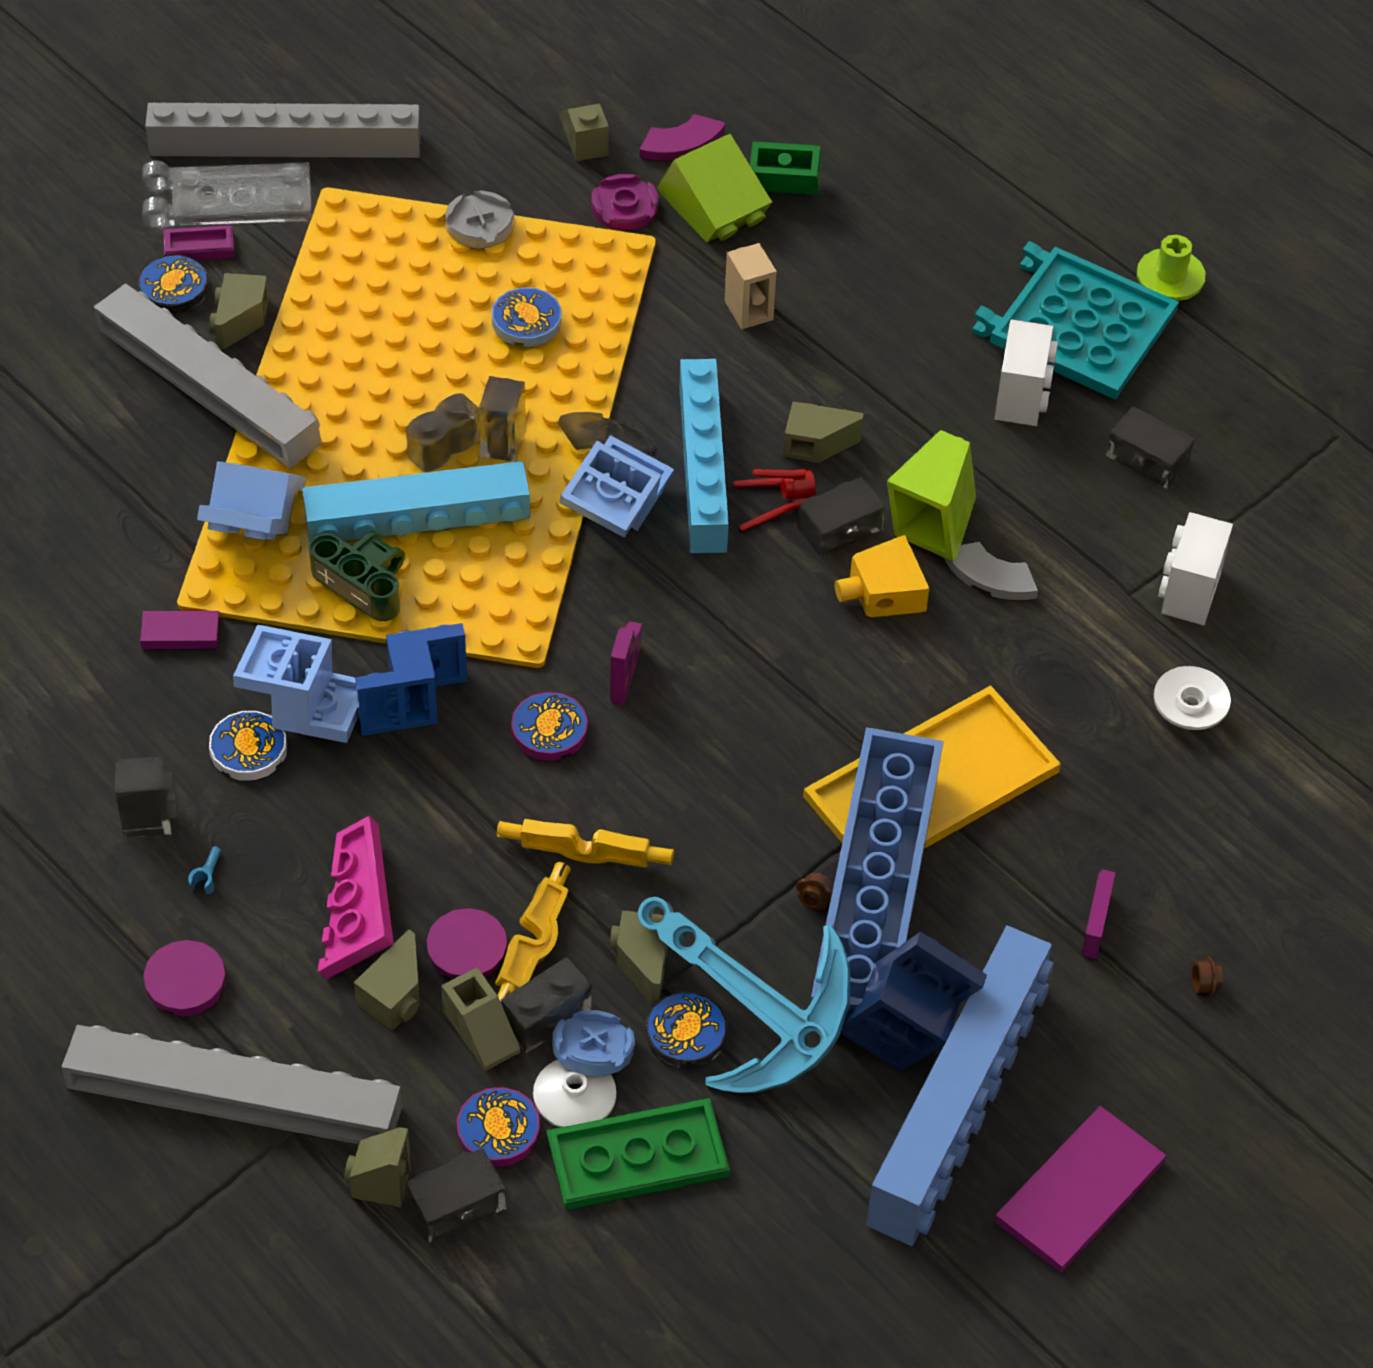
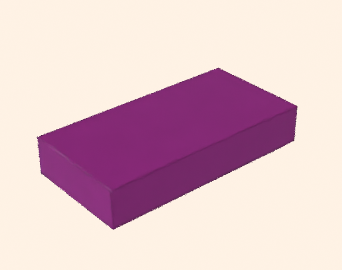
[163,225,235,261]
[140,611,220,649]
[1082,870,1116,959]

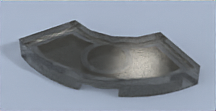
[558,412,657,457]

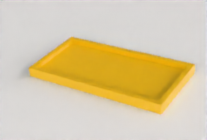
[803,685,1061,849]

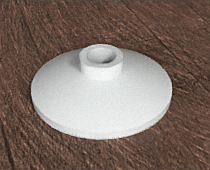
[1154,666,1231,730]
[533,1060,616,1128]

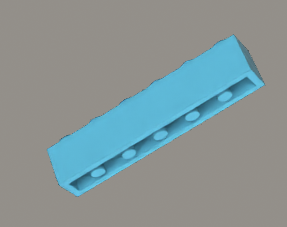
[679,359,729,553]
[302,461,530,544]

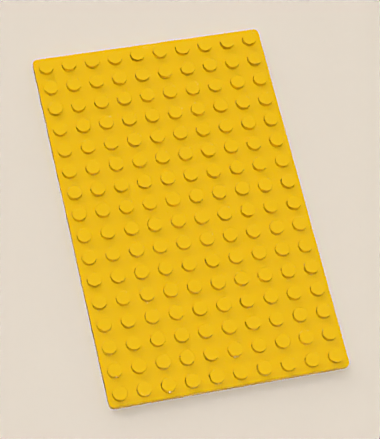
[177,187,655,668]

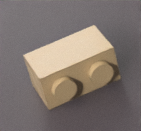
[725,243,776,330]

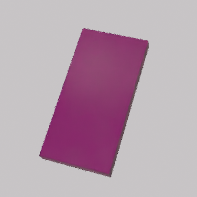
[994,1106,1166,1273]

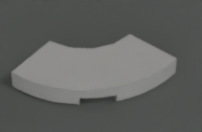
[944,542,1038,600]

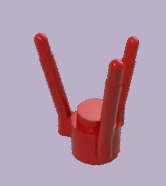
[732,469,816,532]

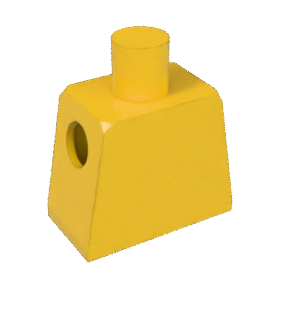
[835,535,929,617]

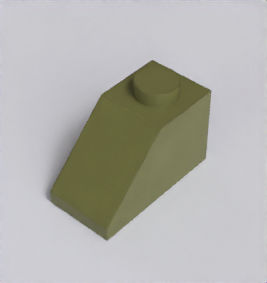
[559,103,609,162]
[610,910,668,1005]
[354,930,420,1031]
[344,1127,412,1207]

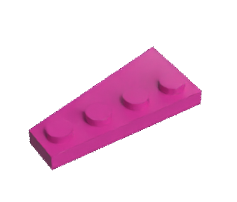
[318,816,394,979]

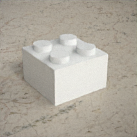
[994,320,1058,426]
[1158,512,1233,625]

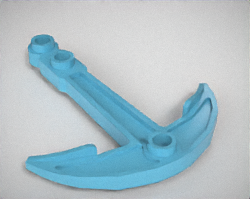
[638,897,850,1093]

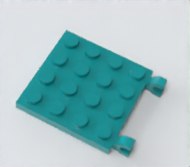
[972,241,1179,400]

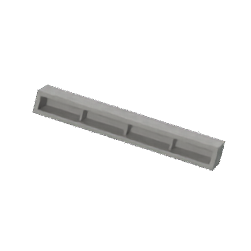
[145,103,421,158]
[94,283,322,468]
[62,1025,402,1144]

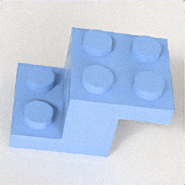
[559,435,674,538]
[197,461,306,540]
[233,625,358,743]

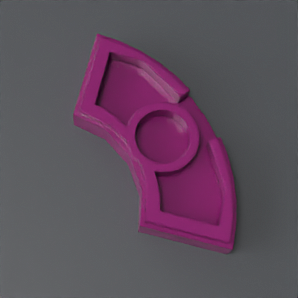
[639,114,726,161]

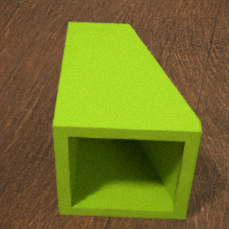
[657,134,772,243]
[887,430,976,561]

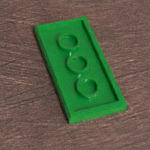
[547,1098,730,1210]

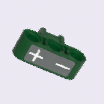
[309,531,405,621]

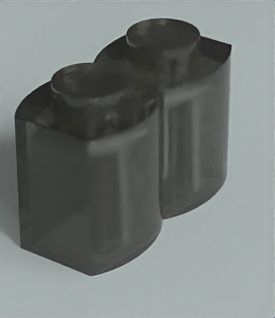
[406,393,480,472]

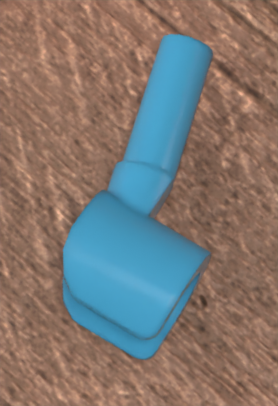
[188,846,221,895]

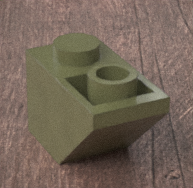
[209,273,269,349]
[783,401,864,463]
[441,967,520,1071]

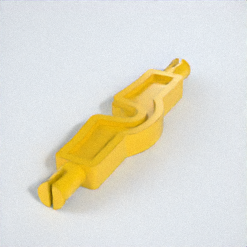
[497,819,674,867]
[496,862,571,1012]

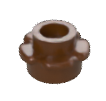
[796,873,834,910]
[1191,956,1223,997]

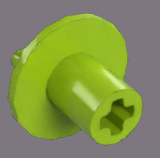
[1136,235,1206,301]

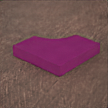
[610,621,642,706]

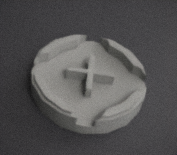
[445,191,514,248]

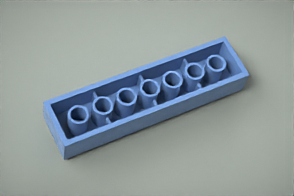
[810,727,943,1011]
[866,925,1054,1247]

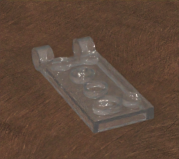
[142,161,312,229]

